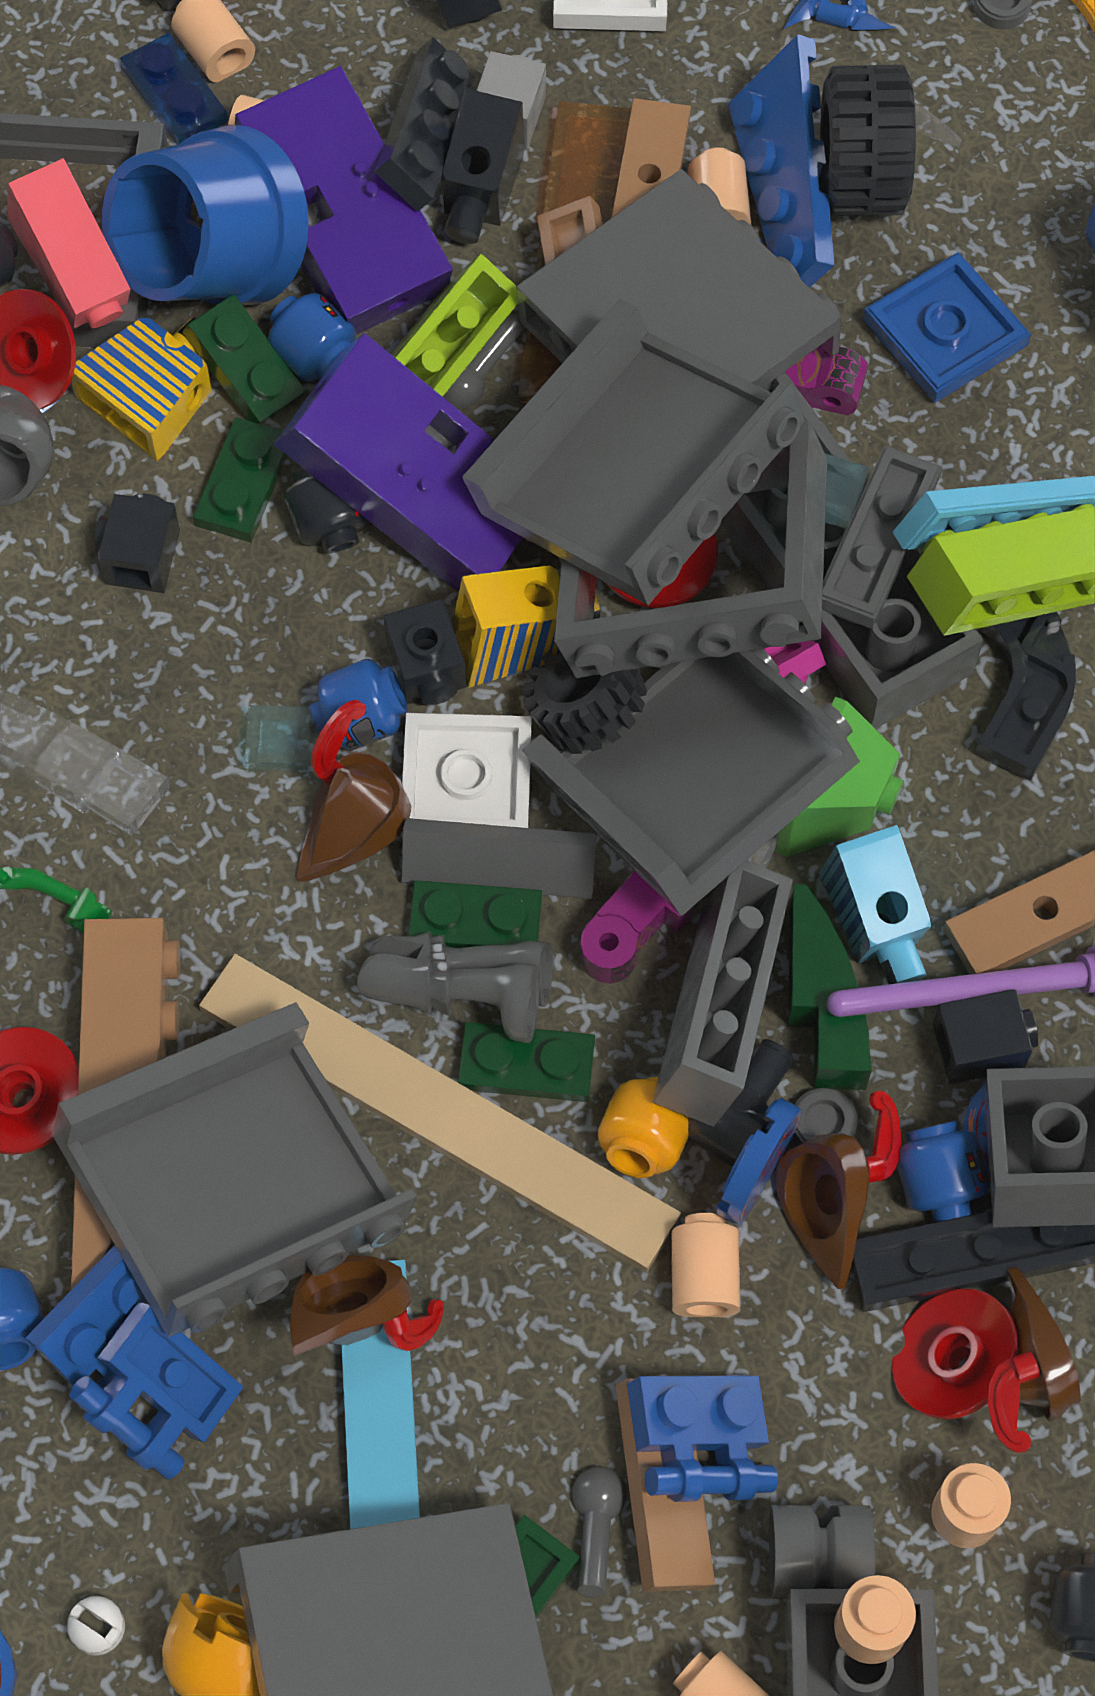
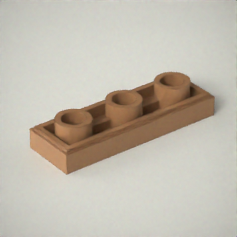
[612,98,691,218]
[943,850,1095,975]
[616,1379,715,1592]

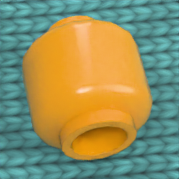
[598,1077,690,1178]

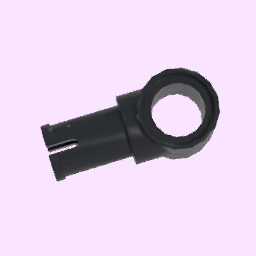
[688,1039,794,1167]

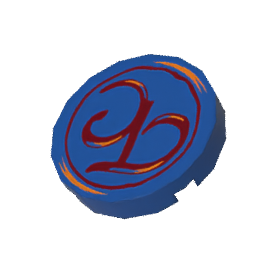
[716,1098,803,1226]

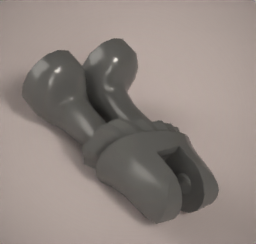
[357,931,554,1043]

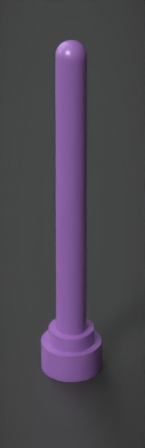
[827,946,1095,1017]

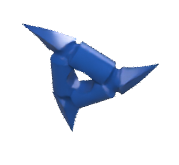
[783,0,896,30]

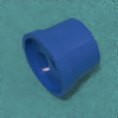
[102,125,309,305]

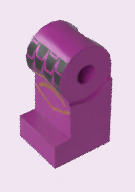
[785,346,868,416]
[581,871,695,984]

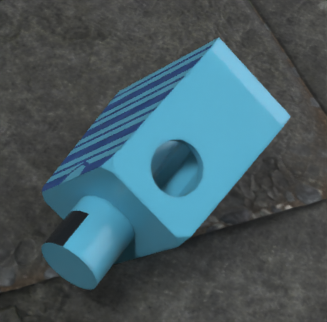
[819,825,931,984]

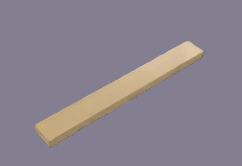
[199,954,681,1273]

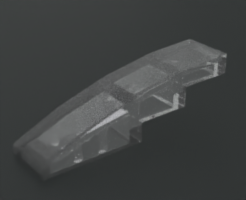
[0,688,170,836]

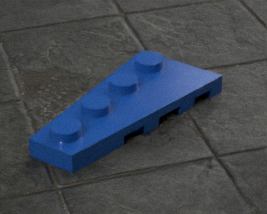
[728,34,834,288]

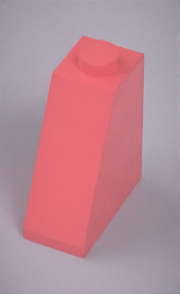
[7,158,131,329]

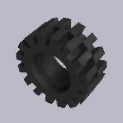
[523,651,647,754]

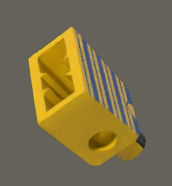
[71,317,212,461]
[452,565,600,688]

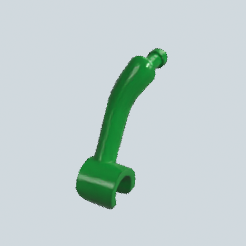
[0,867,112,933]

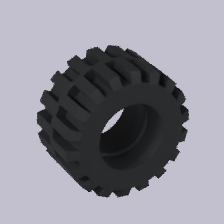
[820,65,916,216]

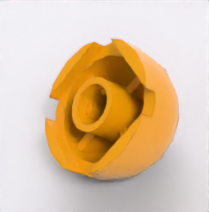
[162,1593,260,1696]

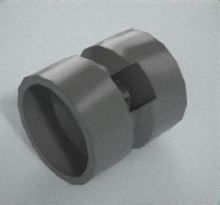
[769,1505,875,1599]

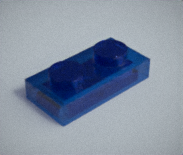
[120,33,228,145]

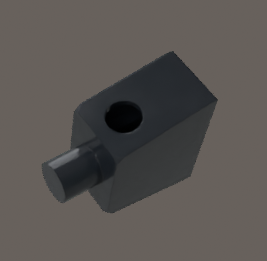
[441,88,525,244]

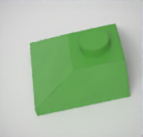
[775,696,904,857]

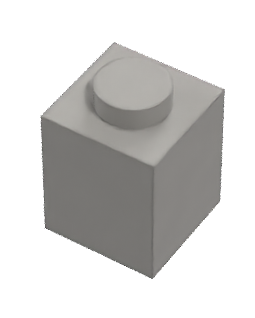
[477,51,546,150]

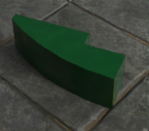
[788,884,872,1090]

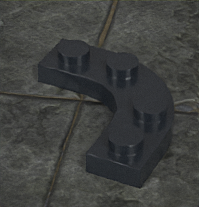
[975,612,1076,781]

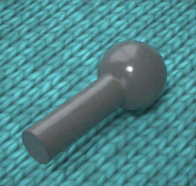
[443,313,525,408]
[572,1466,627,1597]

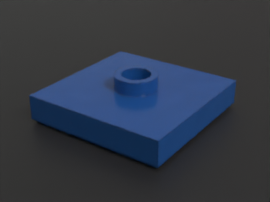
[863,252,1031,404]

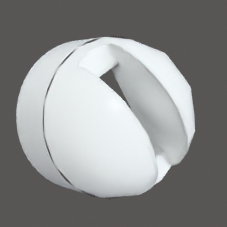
[67,1596,125,1655]

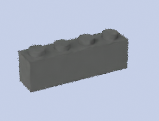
[652,860,793,1127]

